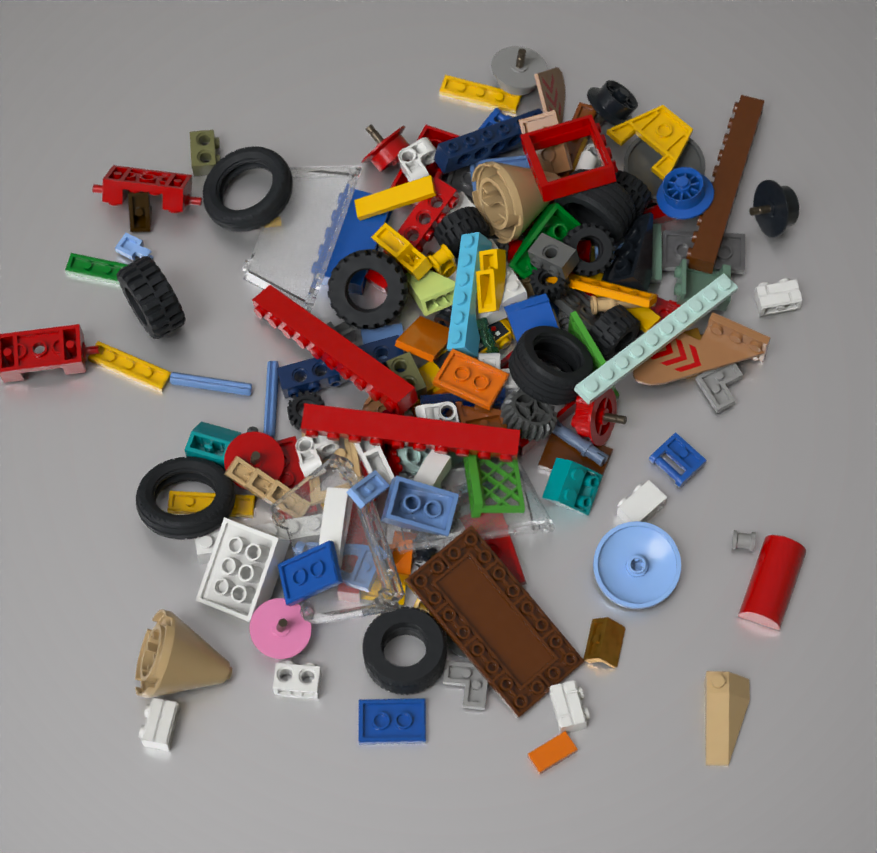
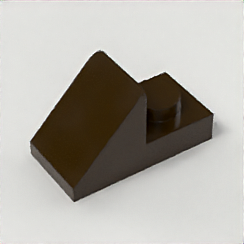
[128,191,152,232]

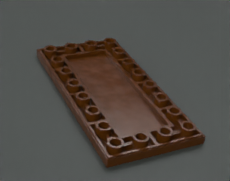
[404,525,584,718]

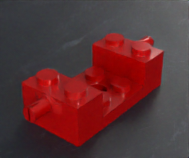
[92,165,202,213]
[0,324,100,383]

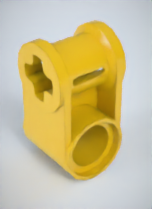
[427,244,457,278]

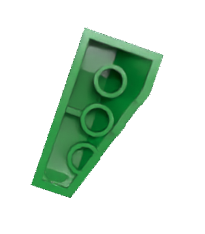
[508,203,581,279]

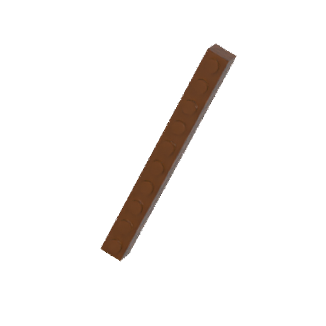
[686,95,765,274]

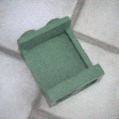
[674,259,731,311]

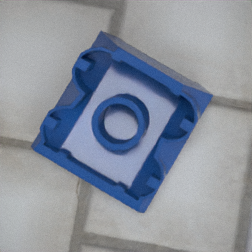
[504,293,559,343]

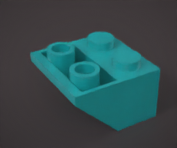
[184,421,241,471]
[542,458,603,515]

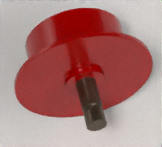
[361,124,410,173]
[224,432,284,490]

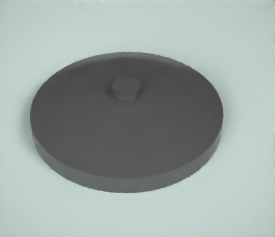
[623,137,705,204]

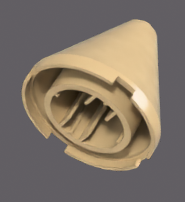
[472,161,560,244]
[135,609,232,698]

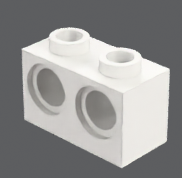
[273,661,322,699]

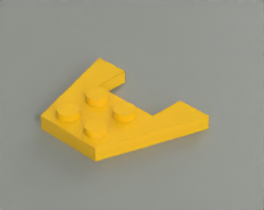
[606,105,693,180]

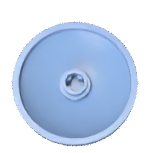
[593,521,681,609]

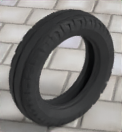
[203,146,293,232]
[136,457,235,540]

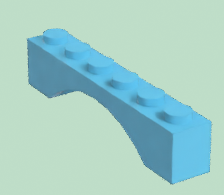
[447,232,492,358]

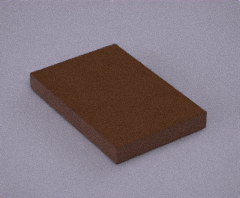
[538,433,613,483]

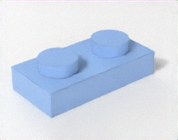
[346,470,390,509]

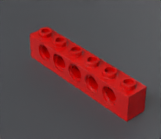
[365,178,459,295]

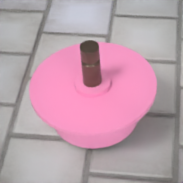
[249,598,311,659]

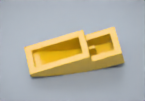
[371,223,433,281]
[476,248,506,314]

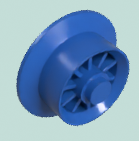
[656,167,714,220]

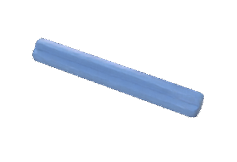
[263,361,279,438]
[170,372,252,396]

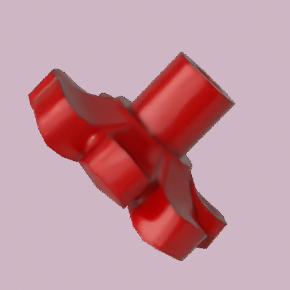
[384,450,403,477]

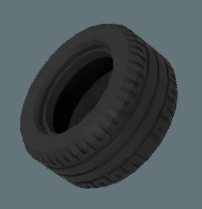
[554,169,636,243]
[509,326,594,405]

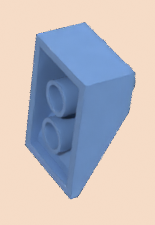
[381,476,459,537]

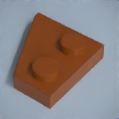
[455,401,507,428]

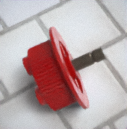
[571,388,627,446]

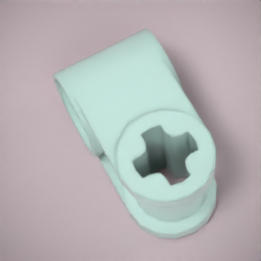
[395,446,429,477]

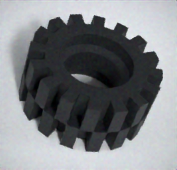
[530,268,570,302]
[287,391,325,432]

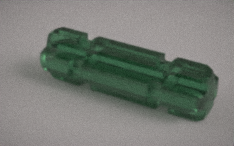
[477,317,500,353]

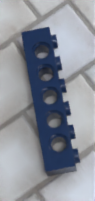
[434,108,543,174]
[276,335,404,399]

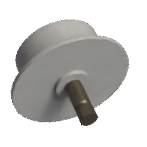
[491,46,547,95]

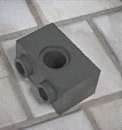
[528,233,579,279]

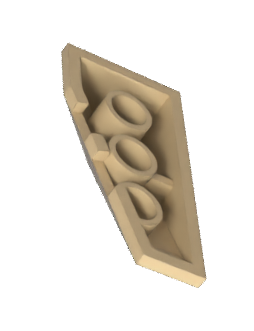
[704,671,750,766]

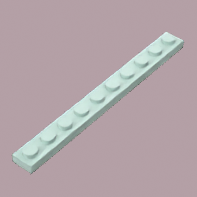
[574,273,738,405]

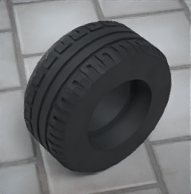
[362,606,447,695]

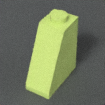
[405,270,455,316]

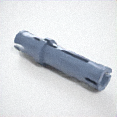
[552,420,609,467]

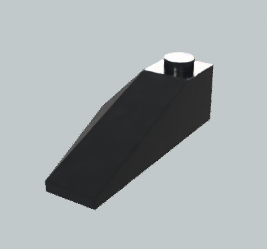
[601,212,653,292]

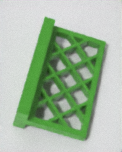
[568,311,619,399]
[463,454,525,518]

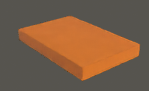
[395,316,449,362]
[433,348,509,411]

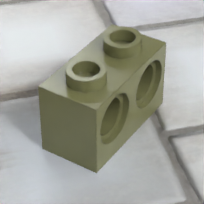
[190,130,221,177]
[386,352,427,399]

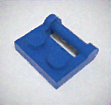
[649,432,707,488]

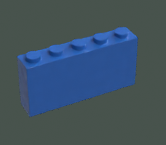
[312,187,393,295]

